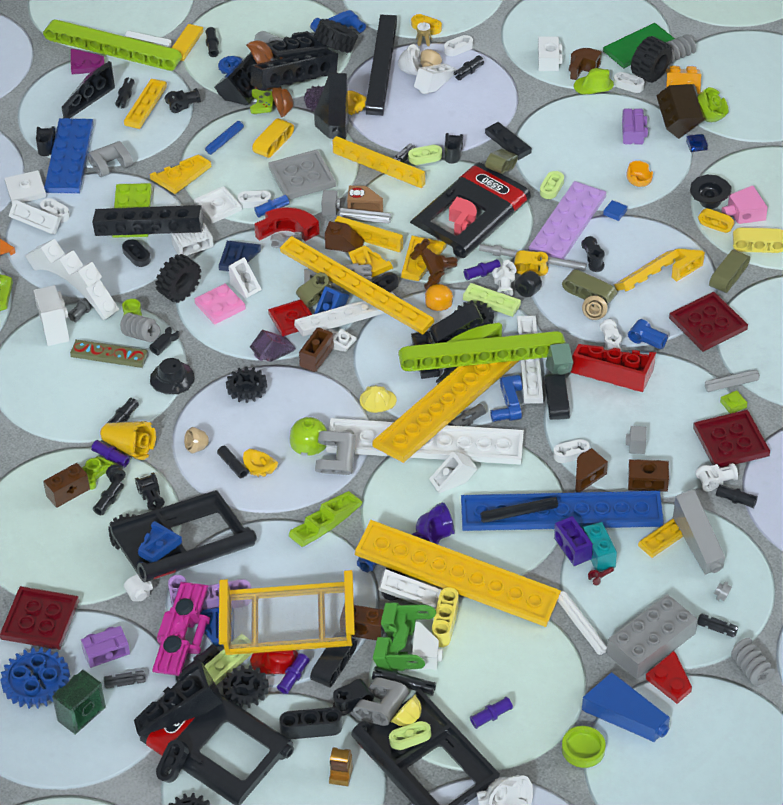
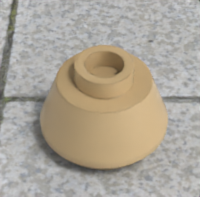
[420,49,442,67]
[582,296,607,320]
[184,427,209,453]

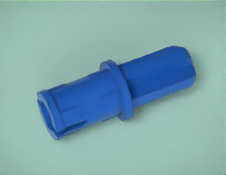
[254,195,289,218]

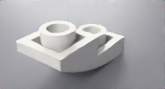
[327,329,356,351]

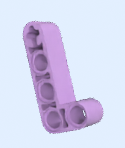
[168,575,252,610]

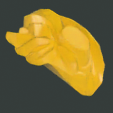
[348,91,367,115]
[243,449,278,477]

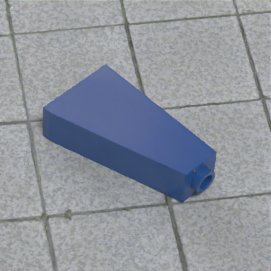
[582,672,670,742]

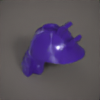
[412,502,455,544]

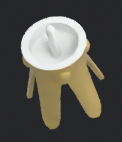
[415,22,432,46]

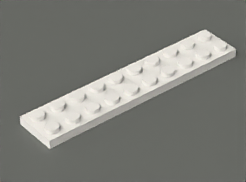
[326,418,524,465]

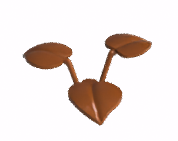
[246,40,293,118]

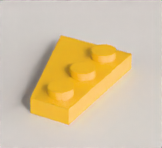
[150,154,211,194]
[401,235,446,281]

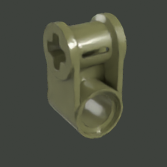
[296,272,332,307]

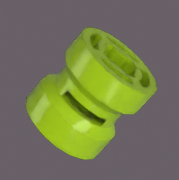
[122,299,142,316]

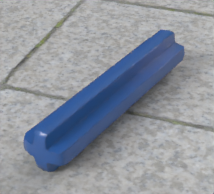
[205,121,244,155]

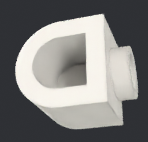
[124,574,153,601]

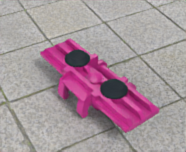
[152,582,211,676]

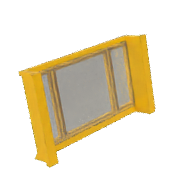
[219,570,355,655]

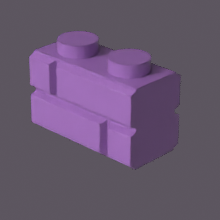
[622,108,648,144]
[81,626,130,668]

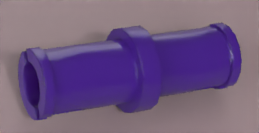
[463,259,501,280]
[91,440,130,468]
[277,653,310,694]
[470,697,513,729]

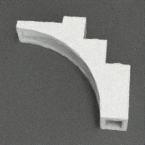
[25,239,119,320]

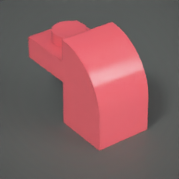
[449,197,477,235]

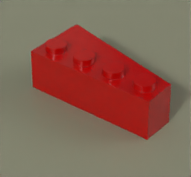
[571,344,656,392]

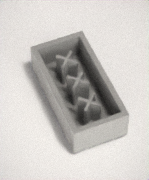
[607,594,698,679]

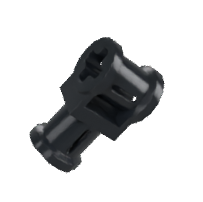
[164,88,201,113]
[581,236,605,272]
[135,472,165,511]

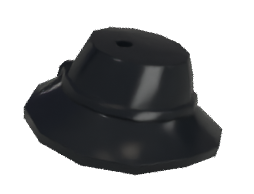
[690,174,732,209]
[150,358,194,394]

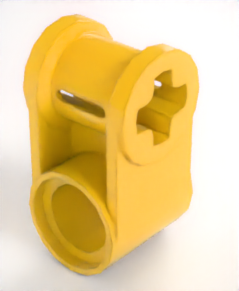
[514,250,548,276]

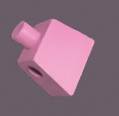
[722,186,768,224]

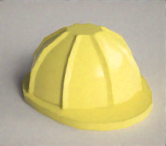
[359,385,397,413]
[390,694,421,726]

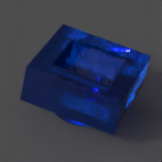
[686,134,708,152]

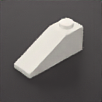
[414,63,458,94]

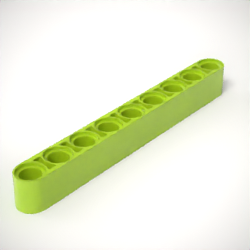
[43,19,182,71]
[398,331,566,372]

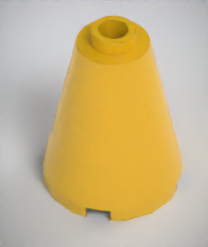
[100,421,156,460]

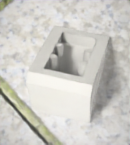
[229,257,262,298]

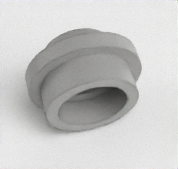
[714,581,732,601]

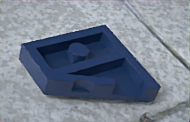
[219,240,261,272]

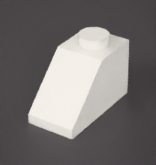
[429,451,478,493]
[412,622,443,670]

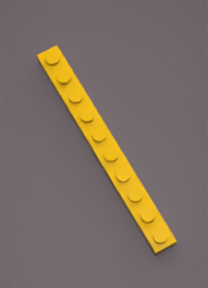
[280,236,434,335]

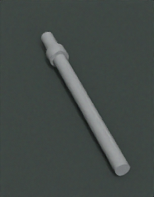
[479,244,587,271]

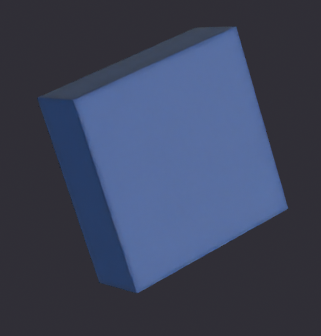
[603,200,628,221]

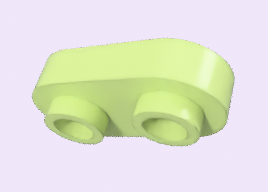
[408,145,442,165]
[540,171,564,199]
[389,721,431,750]

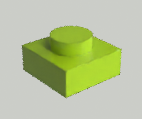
[720,390,747,414]

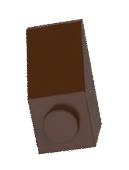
[325,221,365,252]
[575,448,608,493]

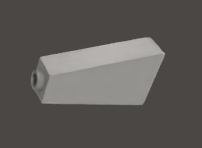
[673,489,725,575]

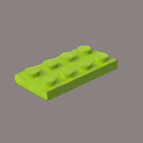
[112,183,152,238]

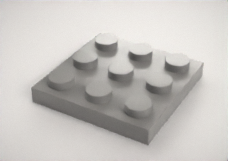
[268,149,336,200]

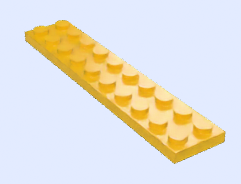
[372,360,519,463]
[355,520,561,627]

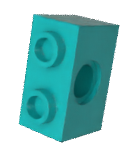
[583,522,617,572]

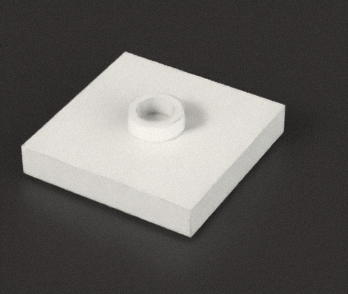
[4,170,46,204]

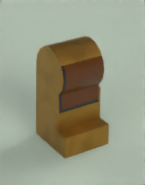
[329,747,353,786]

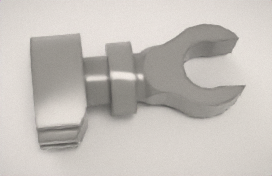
[270,232,302,248]

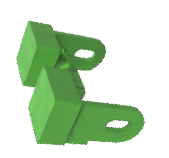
[373,602,436,671]

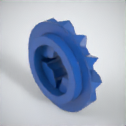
[218,56,243,74]

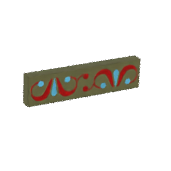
[70,339,148,368]

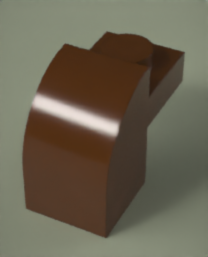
[569,48,602,80]

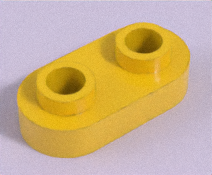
[411,14,442,35]
[698,208,734,233]

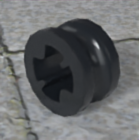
[106,464,126,483]

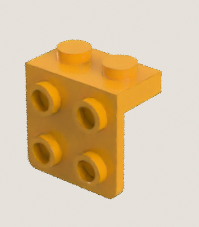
[666,66,701,94]

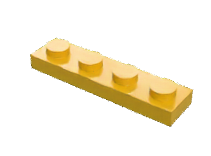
[124,79,167,129]
[335,216,403,252]
[614,249,680,292]

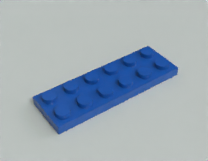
[44,118,93,193]

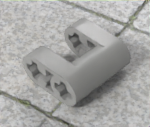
[87,141,133,177]
[315,431,356,475]
[353,677,409,726]

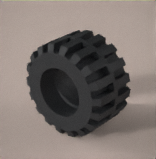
[631,36,672,83]

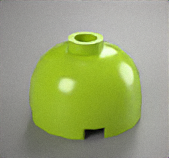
[698,87,729,122]
[290,417,327,456]

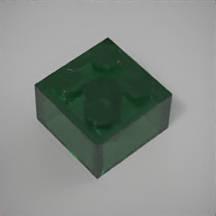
[52,669,106,735]

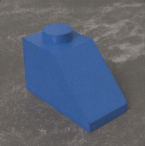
[314,286,349,314]

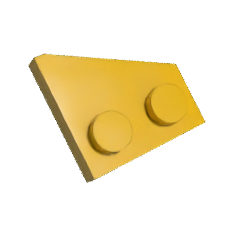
[348,245,393,278]

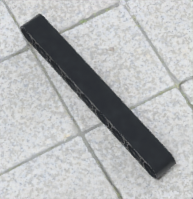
[366,14,397,116]

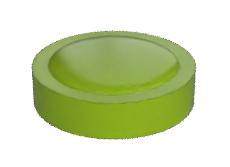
[562,726,606,768]

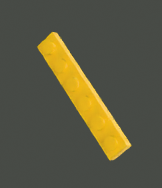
[332,136,425,188]

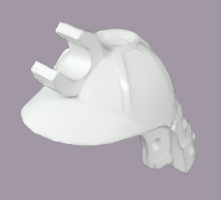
[398,44,422,76]
[477,775,533,805]

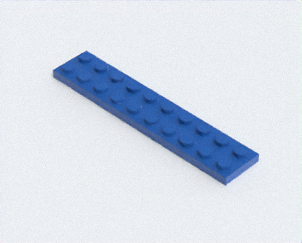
[461,491,664,531]

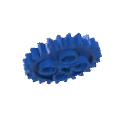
[0,647,70,709]

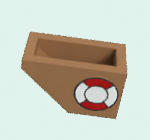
[347,185,383,212]

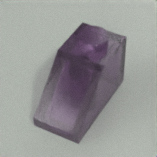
[250,329,296,362]

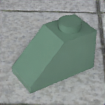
[545,343,573,375]

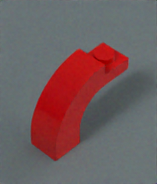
[254,207,320,241]

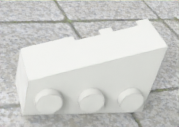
[33,285,70,346]

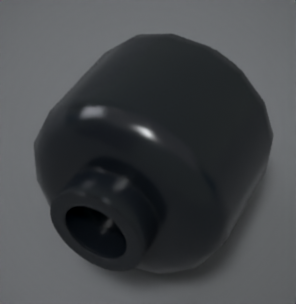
[515,271,542,298]

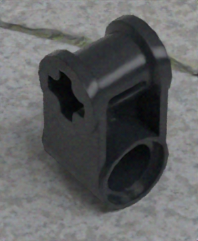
[36,126,56,156]
[445,133,463,164]
[333,679,374,716]

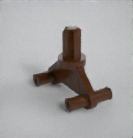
[410,238,458,290]

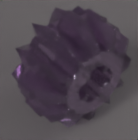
[304,85,324,111]

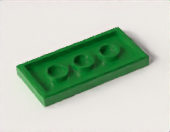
[603,22,675,69]

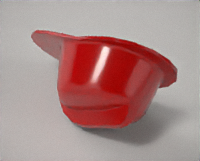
[250,641,298,674]

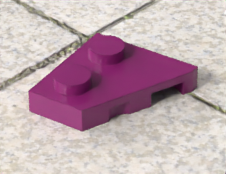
[71,49,105,74]

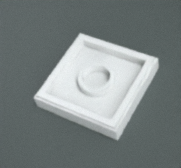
[194,186,242,224]

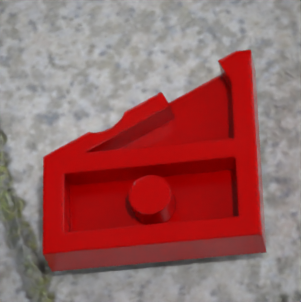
[646,651,692,704]

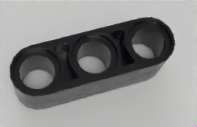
[429,303,483,343]
[545,374,570,420]
[310,632,358,688]
[279,707,342,740]

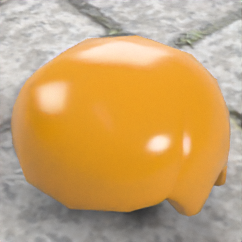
[626,161,653,187]
[425,284,453,311]

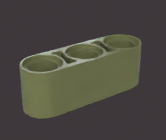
[485,149,518,174]
[709,249,750,293]
[562,269,617,306]

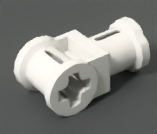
[492,260,516,297]
[600,319,622,351]
[695,463,738,492]

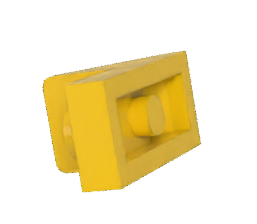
[672,249,705,282]

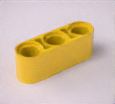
[252,118,294,158]

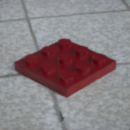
[669,292,748,352]
[693,409,770,468]
[0,586,79,650]

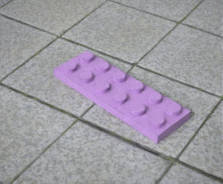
[529,181,606,259]

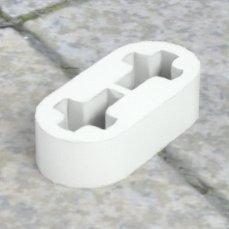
[444,35,473,56]
[613,72,645,93]
[237,190,271,208]
[40,198,70,223]
[553,439,590,463]

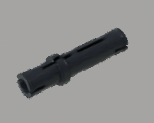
[372,666,437,696]

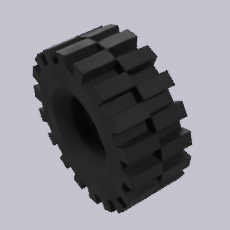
[314,19,358,53]
[155,254,202,303]

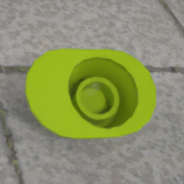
[574,68,614,95]

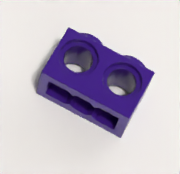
[554,516,593,566]

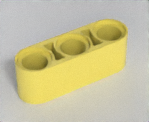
[733,228,783,253]
[432,587,458,647]

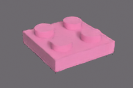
[194,283,246,325]

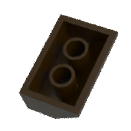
[656,84,705,139]

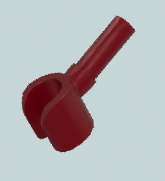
[588,567,614,586]

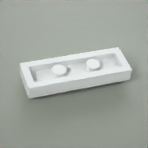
[9,200,61,235]
[378,569,441,610]

